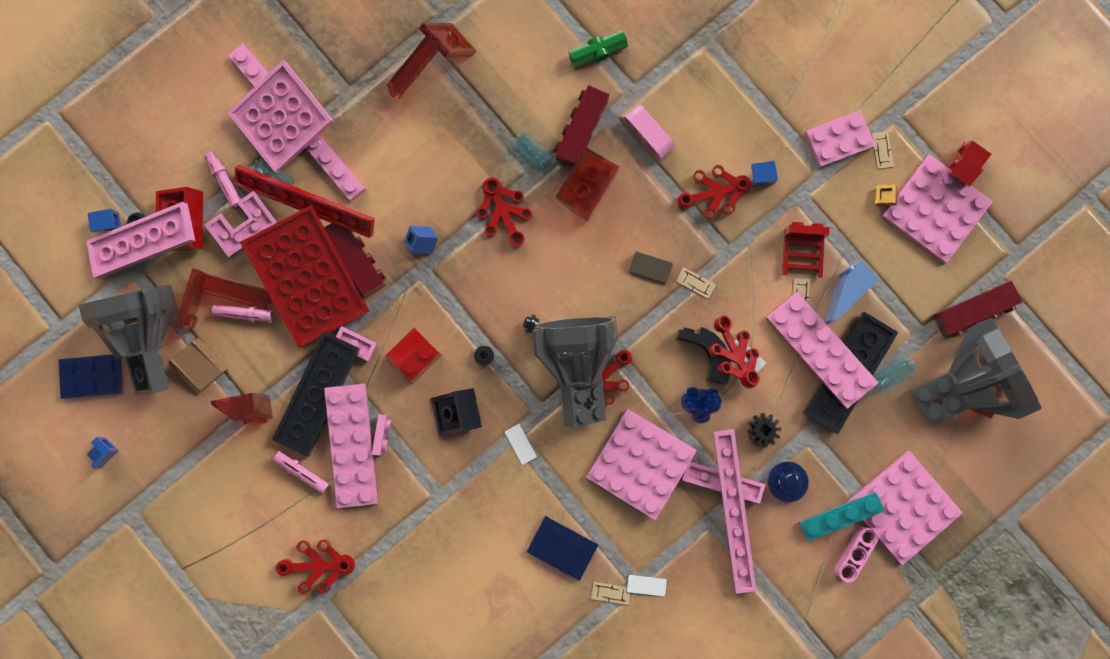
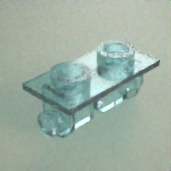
[512,131,554,170]
[255,157,294,185]
[873,356,917,394]

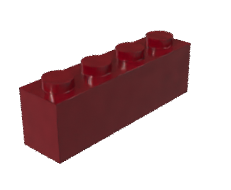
[554,85,610,169]
[325,223,386,298]
[933,281,1022,338]

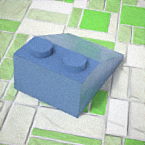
[824,262,879,325]

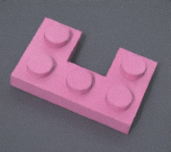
[205,191,277,257]

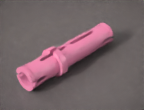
[203,152,241,208]
[212,304,274,323]
[272,451,330,495]

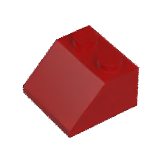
[386,327,442,383]

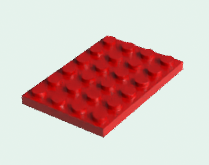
[240,205,370,348]

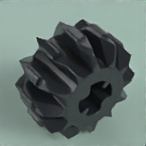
[746,413,782,447]

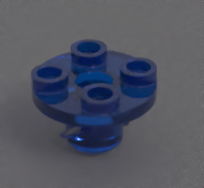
[681,387,722,423]
[767,461,809,502]

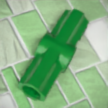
[568,30,628,68]

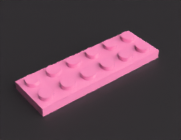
[86,202,195,279]
[766,292,879,409]
[324,383,378,508]

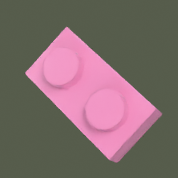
[336,326,378,361]
[372,414,391,455]

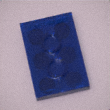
[58,354,123,399]
[526,515,599,581]

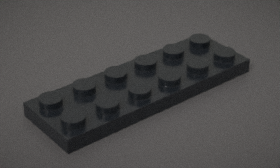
[802,312,899,434]
[272,331,361,457]

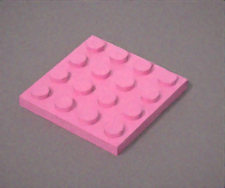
[227,60,334,173]
[881,154,993,264]
[586,409,697,520]
[847,450,963,566]

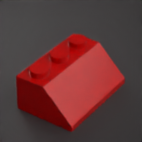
[155,187,203,251]

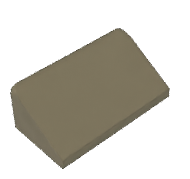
[629,251,673,283]

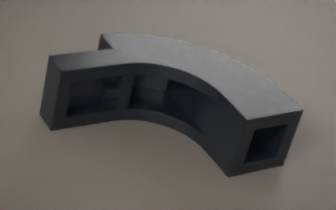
[676,327,731,385]

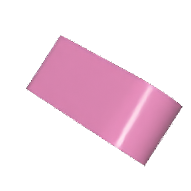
[624,105,675,160]
[834,527,878,583]

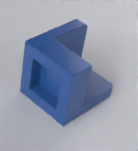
[751,161,778,187]
[87,209,121,232]
[404,226,438,254]
[87,437,119,469]

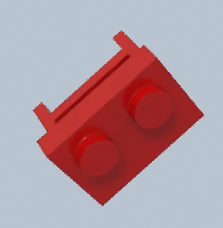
[782,222,830,278]

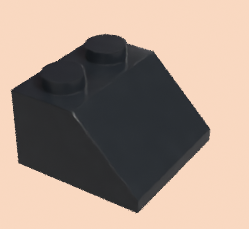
[431,388,482,437]

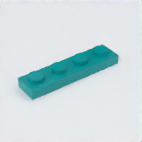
[800,491,885,542]

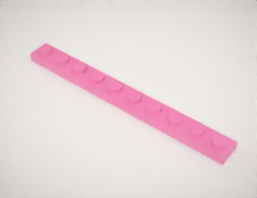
[228,44,366,202]

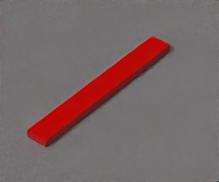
[234,165,375,238]

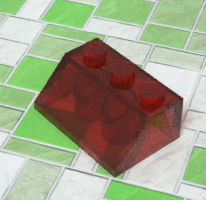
[555,147,620,222]
[211,393,273,425]

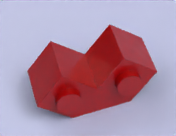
[947,140,992,187]

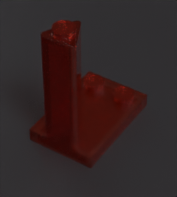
[386,22,477,99]
[175,268,273,331]

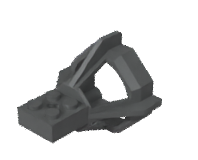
[78,285,177,395]
[532,316,618,428]
[911,318,1042,426]

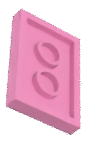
[805,110,875,168]

